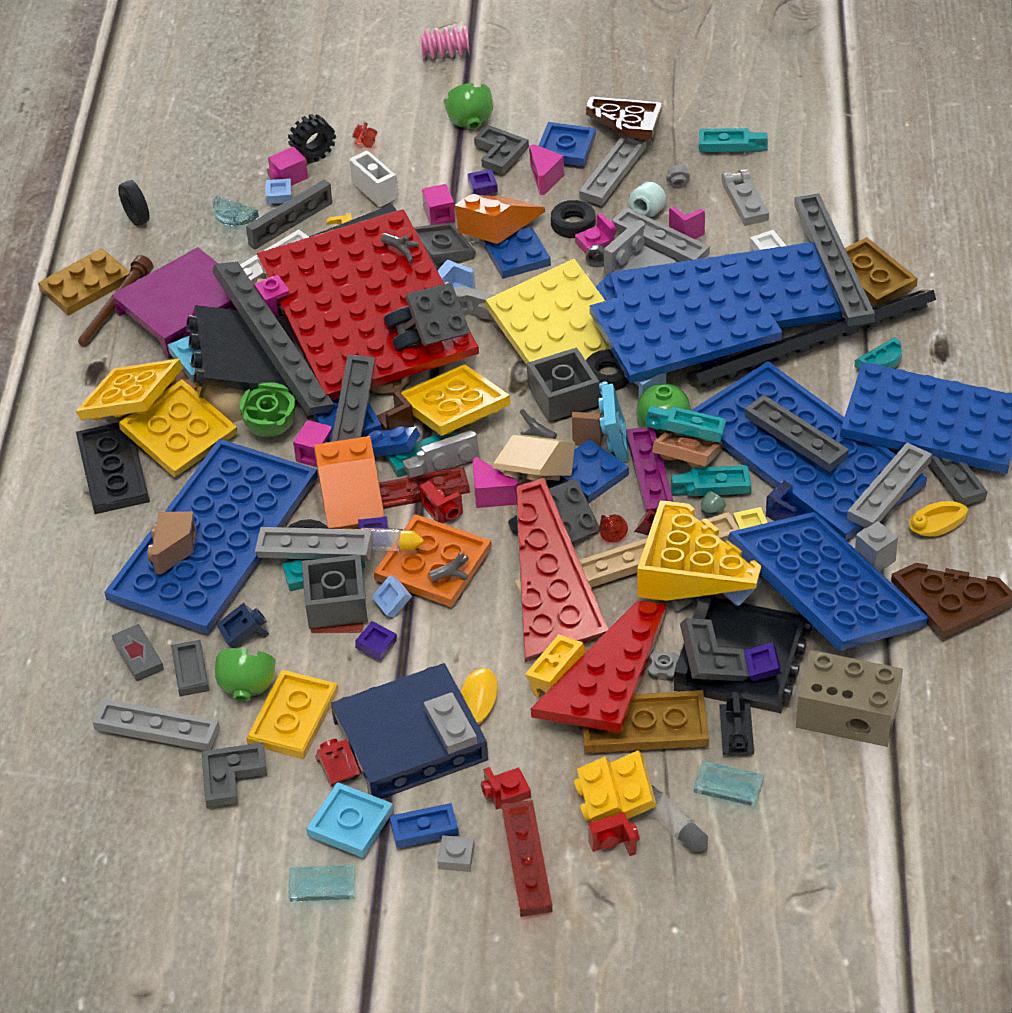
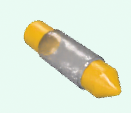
[354,528,424,552]

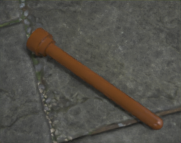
[78,255,154,346]

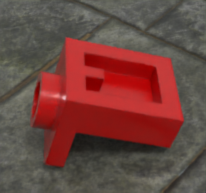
[420,481,463,524]
[315,738,360,787]
[480,767,531,810]
[588,812,640,856]

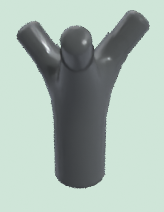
[381,233,419,262]
[520,409,557,439]
[428,553,469,583]

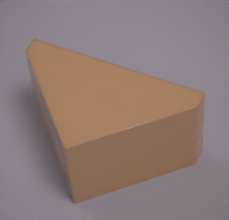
[572,412,604,446]

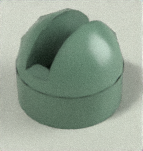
[701,492,726,517]

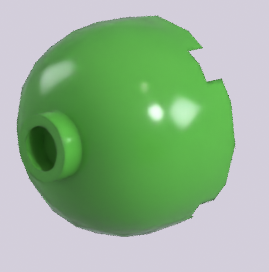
[443,83,494,129]
[240,383,296,438]
[636,384,691,437]
[215,648,276,702]

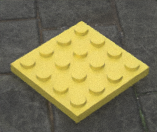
[484,258,610,365]

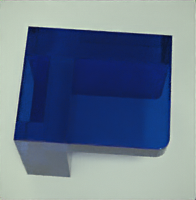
[766,480,807,521]

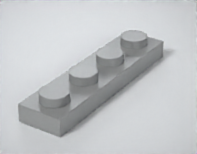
[579,135,646,206]
[611,207,710,262]
[847,443,932,528]
[255,527,374,561]
[93,699,220,751]

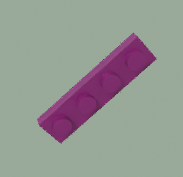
[626,427,674,513]

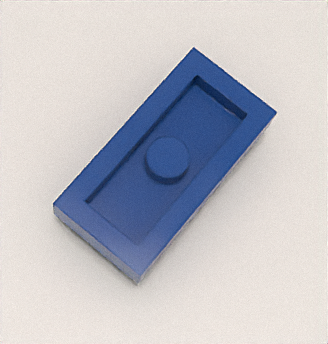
[367,426,421,457]
[389,803,459,849]

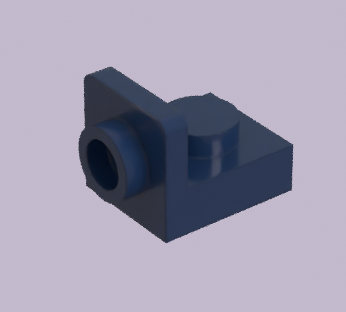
[216,602,269,648]

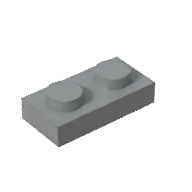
[423,692,477,754]

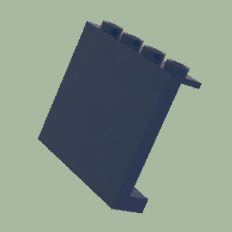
[331,663,488,799]

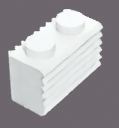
[350,150,399,207]

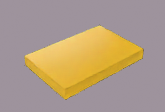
[246,670,338,759]

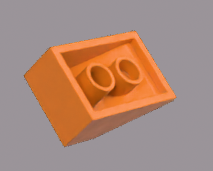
[455,194,545,244]
[314,436,384,529]

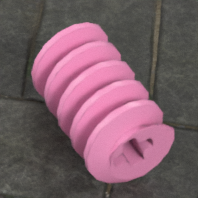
[421,26,469,59]

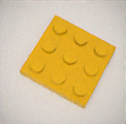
[76,359,183,421]
[401,364,511,436]
[119,379,237,478]

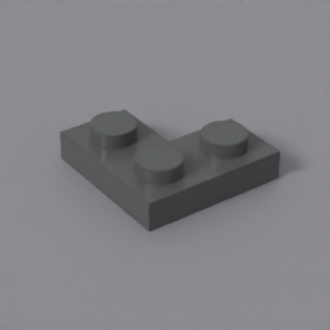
[474,125,529,175]
[680,618,749,682]
[201,743,267,808]

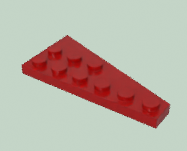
[531,600,666,733]

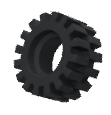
[288,114,336,163]

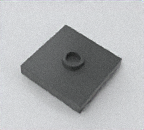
[414,222,476,264]

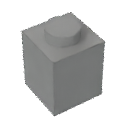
[855,521,898,572]

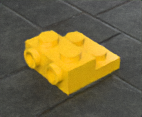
[574,750,657,822]

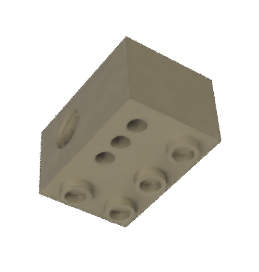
[796,650,903,747]

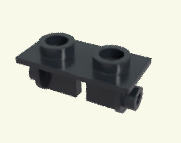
[719,692,754,755]

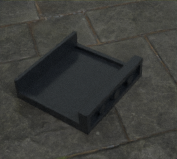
[186,305,297,404]
[674,594,812,714]

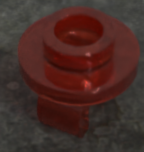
[352,122,378,148]
[599,514,628,542]

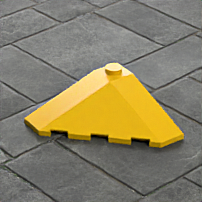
[637,500,761,601]

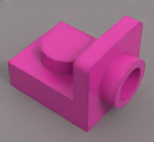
[575,213,616,254]
[254,275,289,315]

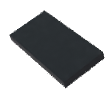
[76,422,150,514]

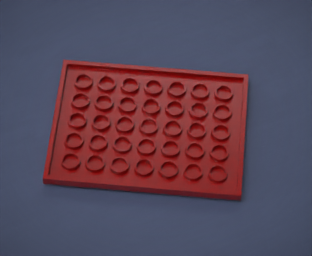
[257,209,479,400]

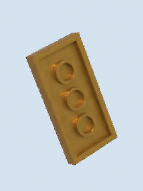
[582,690,709,753]

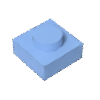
[266,178,292,204]
[372,575,412,618]

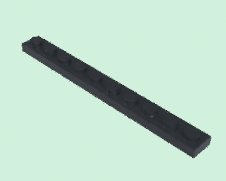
[687,289,936,387]

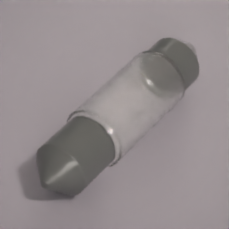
[647,785,708,853]

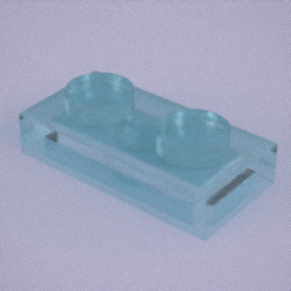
[694,761,764,807]
[288,865,355,902]

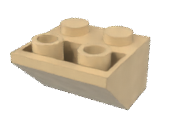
[493,435,575,480]

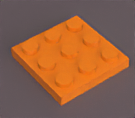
[373,514,492,607]

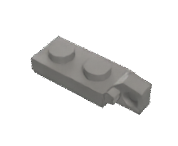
[403,430,480,478]

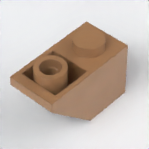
[148,512,197,574]

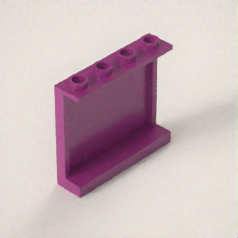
[112,247,237,358]

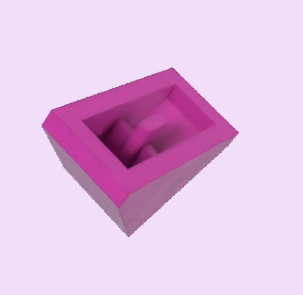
[529,144,564,195]
[472,457,519,508]

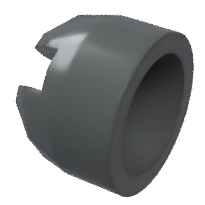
[585,244,604,267]

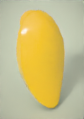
[909,501,968,537]
[461,668,498,725]

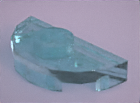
[212,195,259,226]

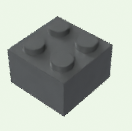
[527,347,600,421]
[302,554,368,629]

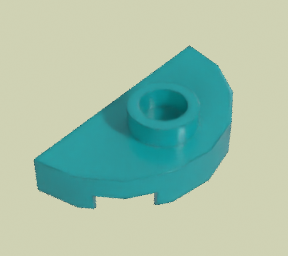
[854,337,902,370]

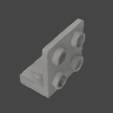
[604,222,676,274]

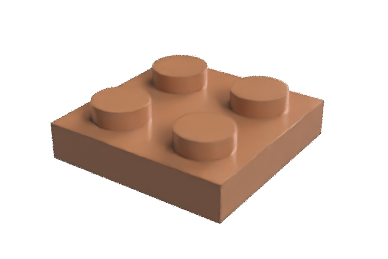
[652,430,722,468]

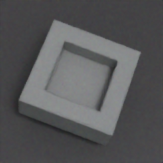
[438,835,475,872]

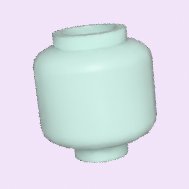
[629,182,666,218]

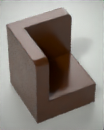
[377,390,414,431]

